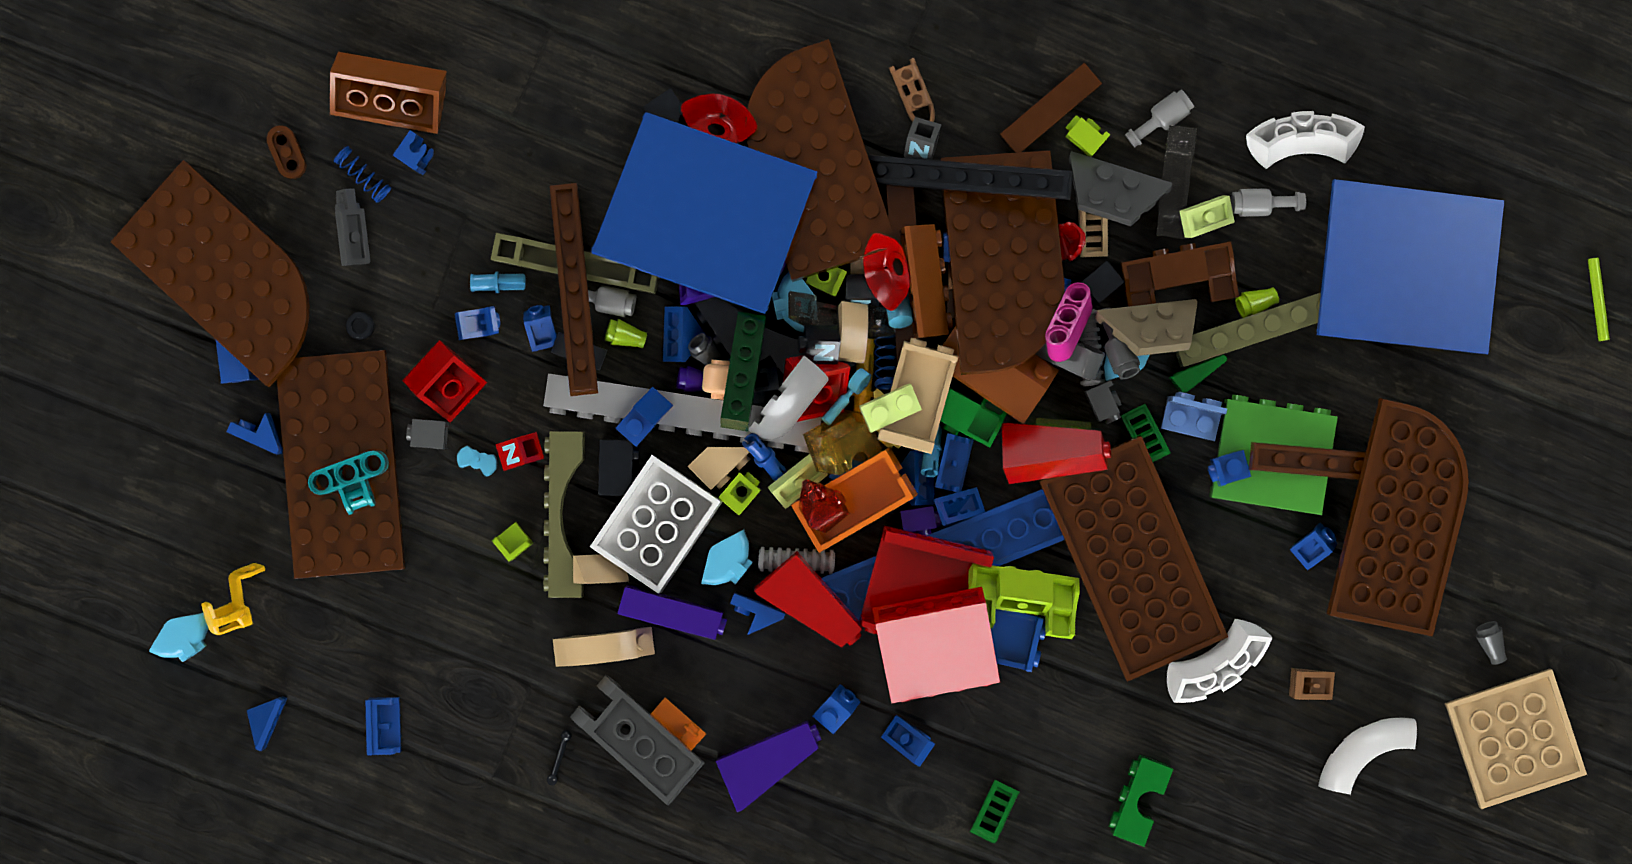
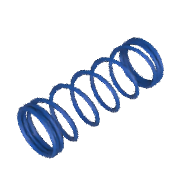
[334,146,391,203]
[874,326,896,390]

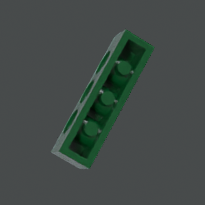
[720,312,766,431]

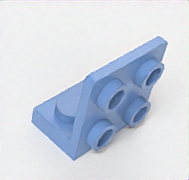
[1160,392,1227,441]

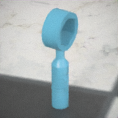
[821,368,872,425]

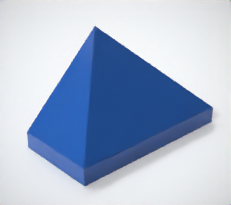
[663,307,707,362]
[898,450,934,506]
[934,487,985,527]
[247,696,287,751]

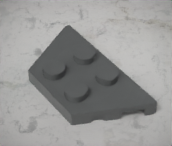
[1069,151,1173,226]

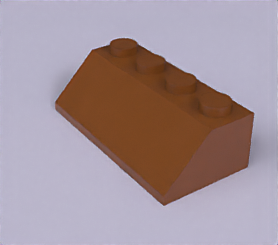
[330,52,447,134]
[899,224,953,339]
[942,325,1059,424]

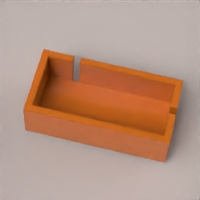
[791,447,918,553]

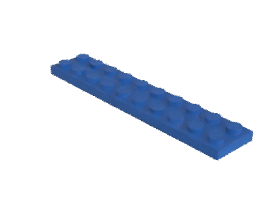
[821,489,1064,637]

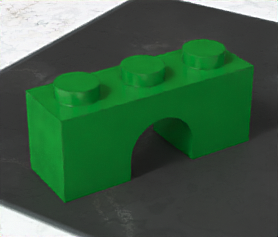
[1109,755,1173,847]

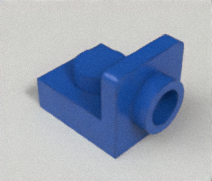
[523,305,557,352]
[1208,450,1251,486]
[1290,523,1338,571]

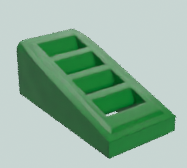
[1168,355,1227,393]
[1120,404,1170,462]
[970,780,1019,843]

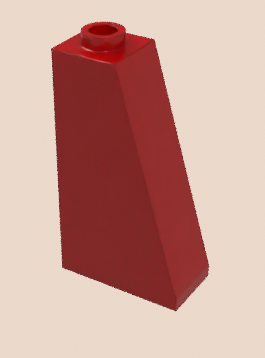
[1002,423,1111,484]
[754,551,862,648]

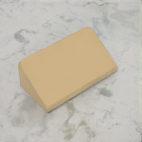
[573,554,629,584]

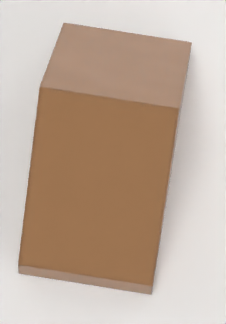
[1289,668,1335,700]

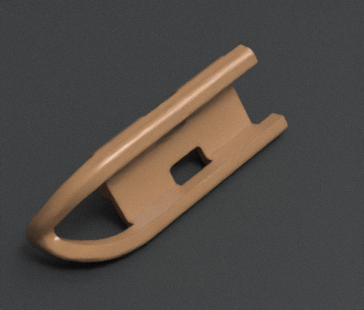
[889,58,935,122]

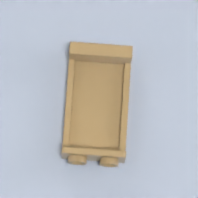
[878,338,958,454]

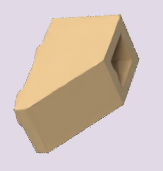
[688,447,750,490]

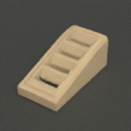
[1078,210,1108,257]

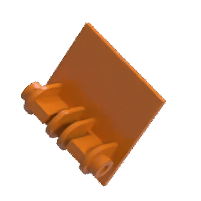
[651,697,706,751]

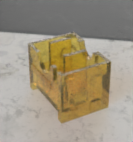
[803,410,882,475]

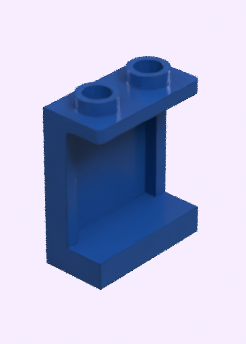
[991,609,1045,672]

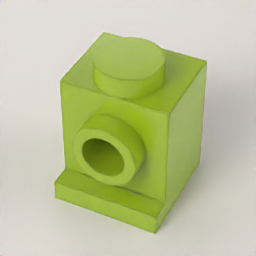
[1065,115,1110,157]
[805,267,847,298]
[718,472,761,515]

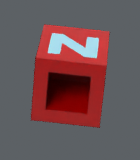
[496,432,544,471]

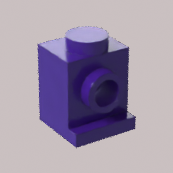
[900,505,942,535]

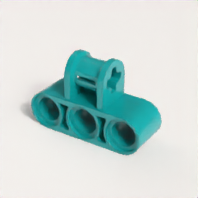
[308,450,389,515]

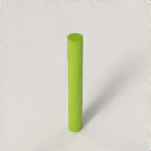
[1588,258,1610,341]

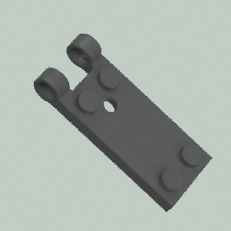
[570,675,705,805]

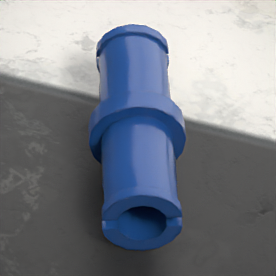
[742,433,787,481]

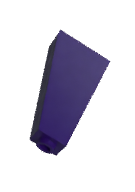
[617,584,727,640]
[716,720,821,812]

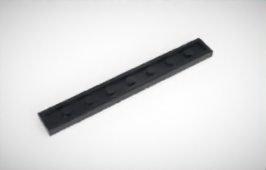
[868,155,1073,200]

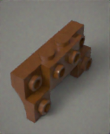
[1120,242,1239,307]

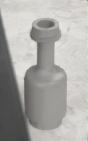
[1125,89,1194,148]
[1231,188,1306,217]
[588,285,637,317]

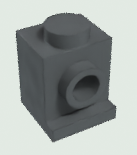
[1084,380,1122,424]

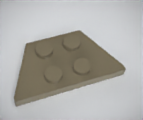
[1095,299,1197,356]

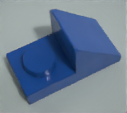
[616,387,673,447]
[226,413,283,455]
[730,592,786,634]
[881,715,935,767]

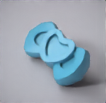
[457,445,497,477]

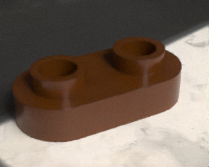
[267,125,307,179]

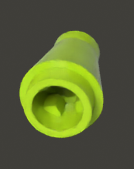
[1235,287,1279,318]
[605,319,647,348]

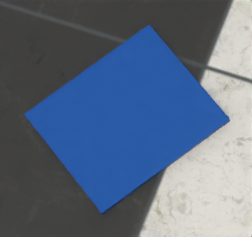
[591,112,817,314]
[1317,179,1504,354]

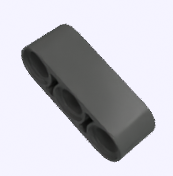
[1036,341,1105,380]

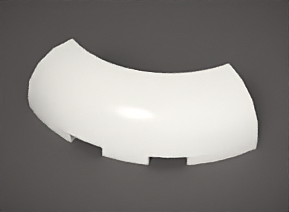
[1246,111,1365,169]
[1167,619,1272,703]
[1318,718,1417,795]

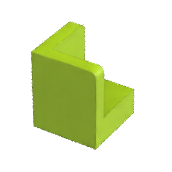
[492,522,533,562]

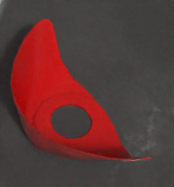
[681,93,757,143]
[863,233,910,311]

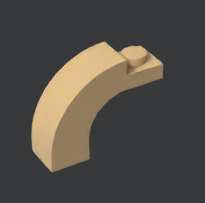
[553,627,655,667]

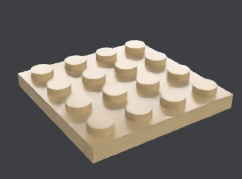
[1445,669,1587,809]

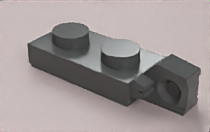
[335,189,371,266]

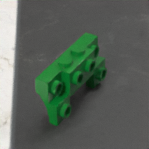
[940,387,1007,448]

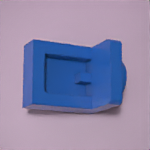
[454,306,500,340]
[813,684,860,734]

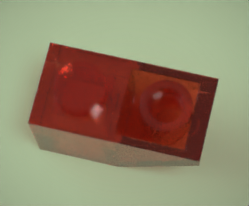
[799,479,850,533]

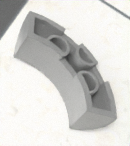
[748,356,829,440]

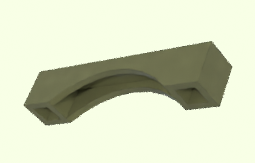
[491,233,659,294]
[1175,292,1321,368]
[543,431,585,598]

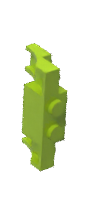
[968,563,1080,639]

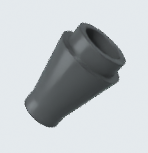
[688,333,726,365]
[1476,621,1507,665]

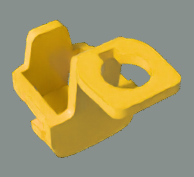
[201,563,265,635]

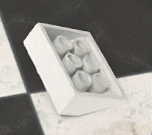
[590,455,722,594]

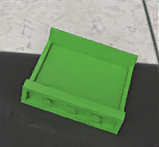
[1209,395,1338,515]

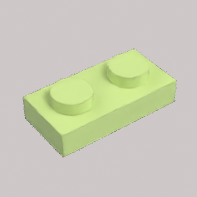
[1180,195,1235,238]
[859,384,922,433]
[768,453,828,509]

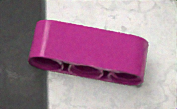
[1045,282,1093,362]

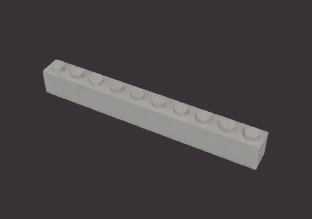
[543,373,822,453]

